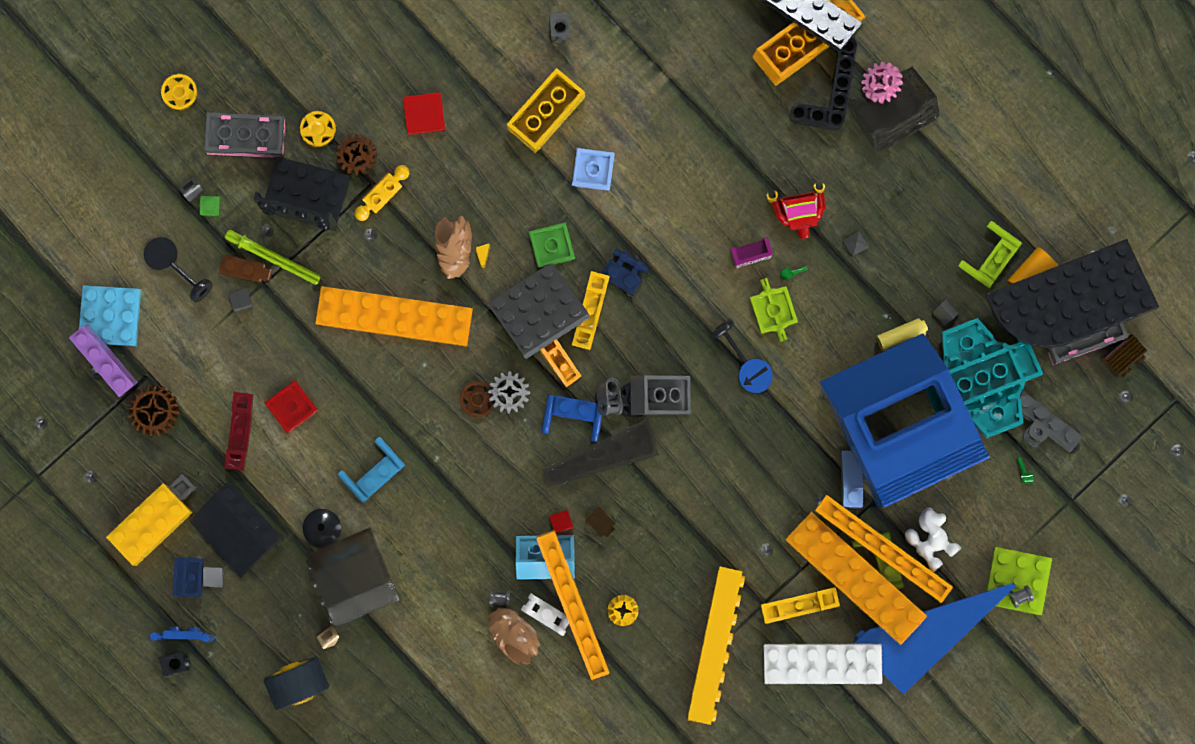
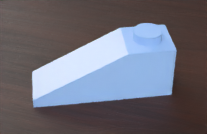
[841,451,863,509]

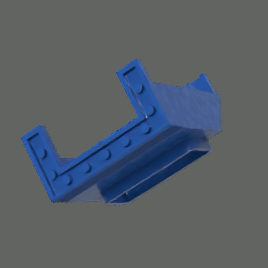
[819,333,990,508]

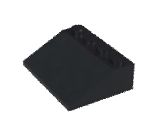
[189,480,284,578]

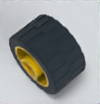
[263,657,329,710]

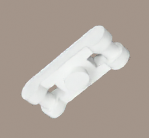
[521,593,569,636]

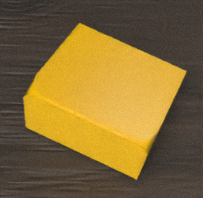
[476,244,490,268]

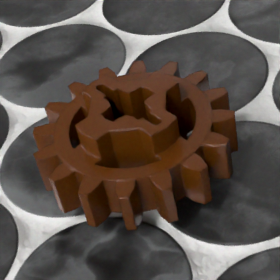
[336,134,378,176]

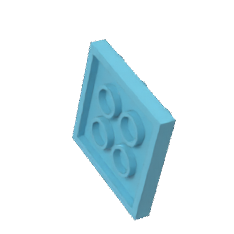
[79,285,141,347]

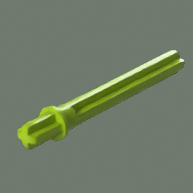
[225,230,321,285]

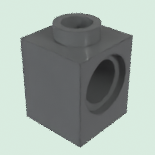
[550,13,570,43]

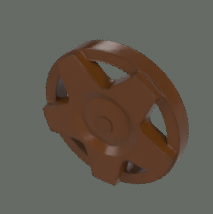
[460,381,495,418]

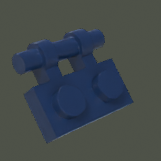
[601,248,649,296]

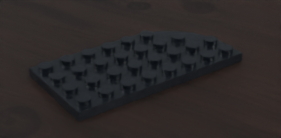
[985,239,1159,348]

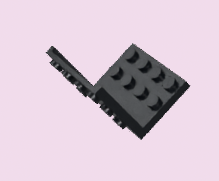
[254,157,351,231]

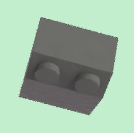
[630,375,691,415]

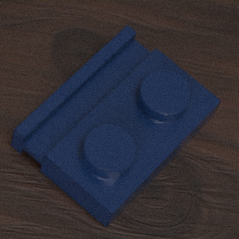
[172,557,204,597]

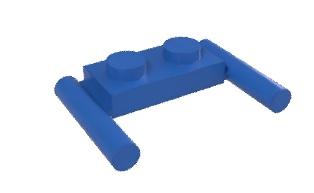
[541,395,602,443]
[150,627,215,642]

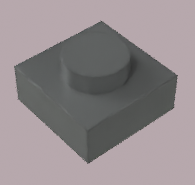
[169,474,196,501]

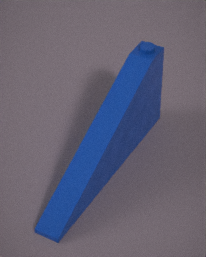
[853,583,1016,694]

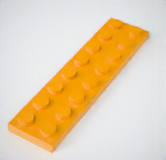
[315,286,473,347]
[785,512,927,645]

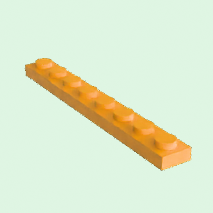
[815,495,953,603]
[536,530,610,680]

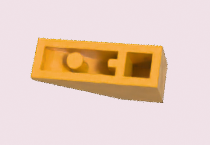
[539,339,581,387]

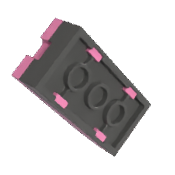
[204,112,285,157]
[1048,323,1128,365]

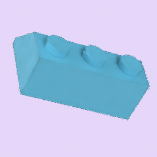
[516,535,575,580]

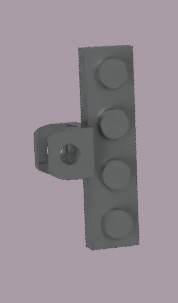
[1020,391,1082,452]

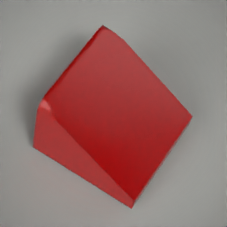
[549,510,573,534]

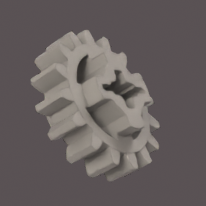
[488,371,530,414]

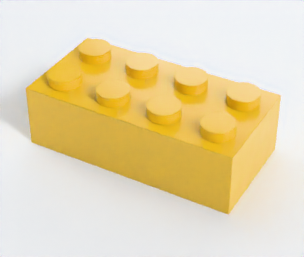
[506,68,585,153]
[106,483,193,566]

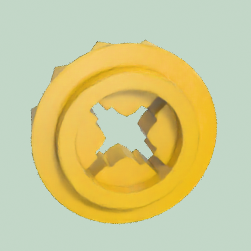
[608,595,639,626]

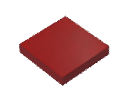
[403,92,446,135]
[265,380,318,434]

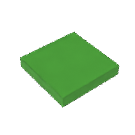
[529,222,575,269]

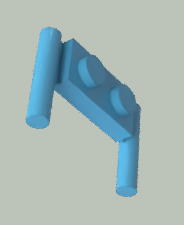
[337,437,405,504]

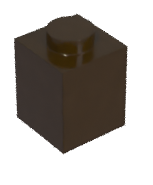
[585,507,615,537]

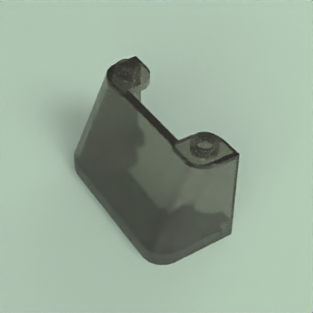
[848,66,940,152]

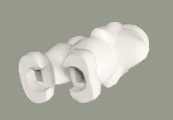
[905,507,961,572]

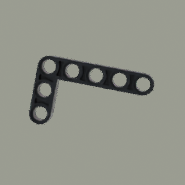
[789,38,857,130]

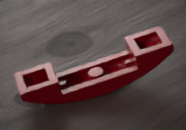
[224,392,253,471]

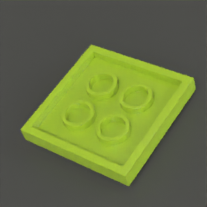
[986,547,1052,615]

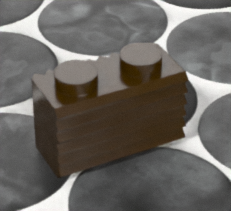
[1101,334,1147,377]

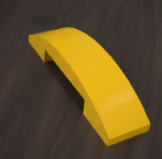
[572,271,610,350]
[761,587,840,624]

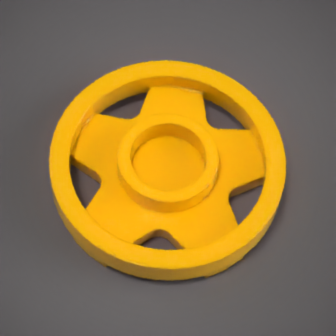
[161,74,197,110]
[300,111,336,147]

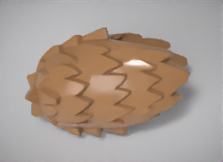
[435,216,472,279]
[488,608,540,664]

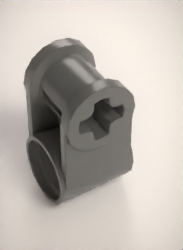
[596,378,623,416]

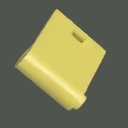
[876,318,928,352]

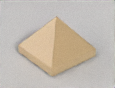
[316,626,339,649]

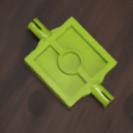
[750,278,798,342]

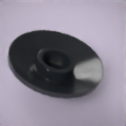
[303,509,341,547]

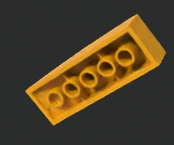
[752,0,866,86]

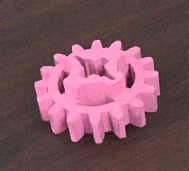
[861,62,903,104]

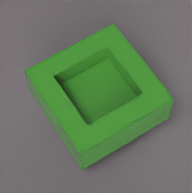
[200,196,221,217]

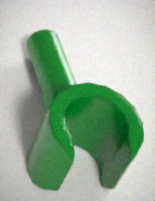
[780,266,808,280]
[1017,457,1034,484]

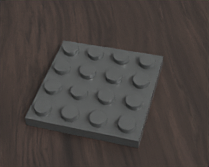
[487,263,590,359]

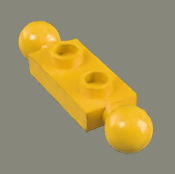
[354,165,409,221]

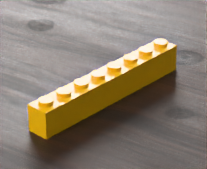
[687,567,745,725]

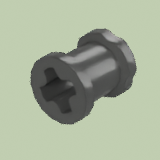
[1009,585,1034,608]
[490,590,510,608]

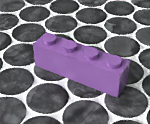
[69,324,138,397]

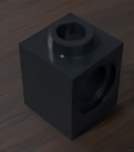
[159,652,191,677]

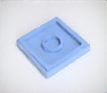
[572,148,615,191]

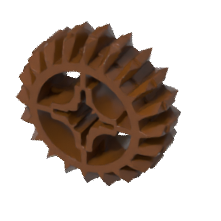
[127,385,180,437]

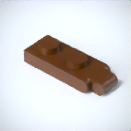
[219,254,273,283]

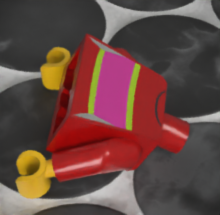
[767,183,826,239]

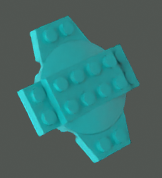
[924,318,1043,438]

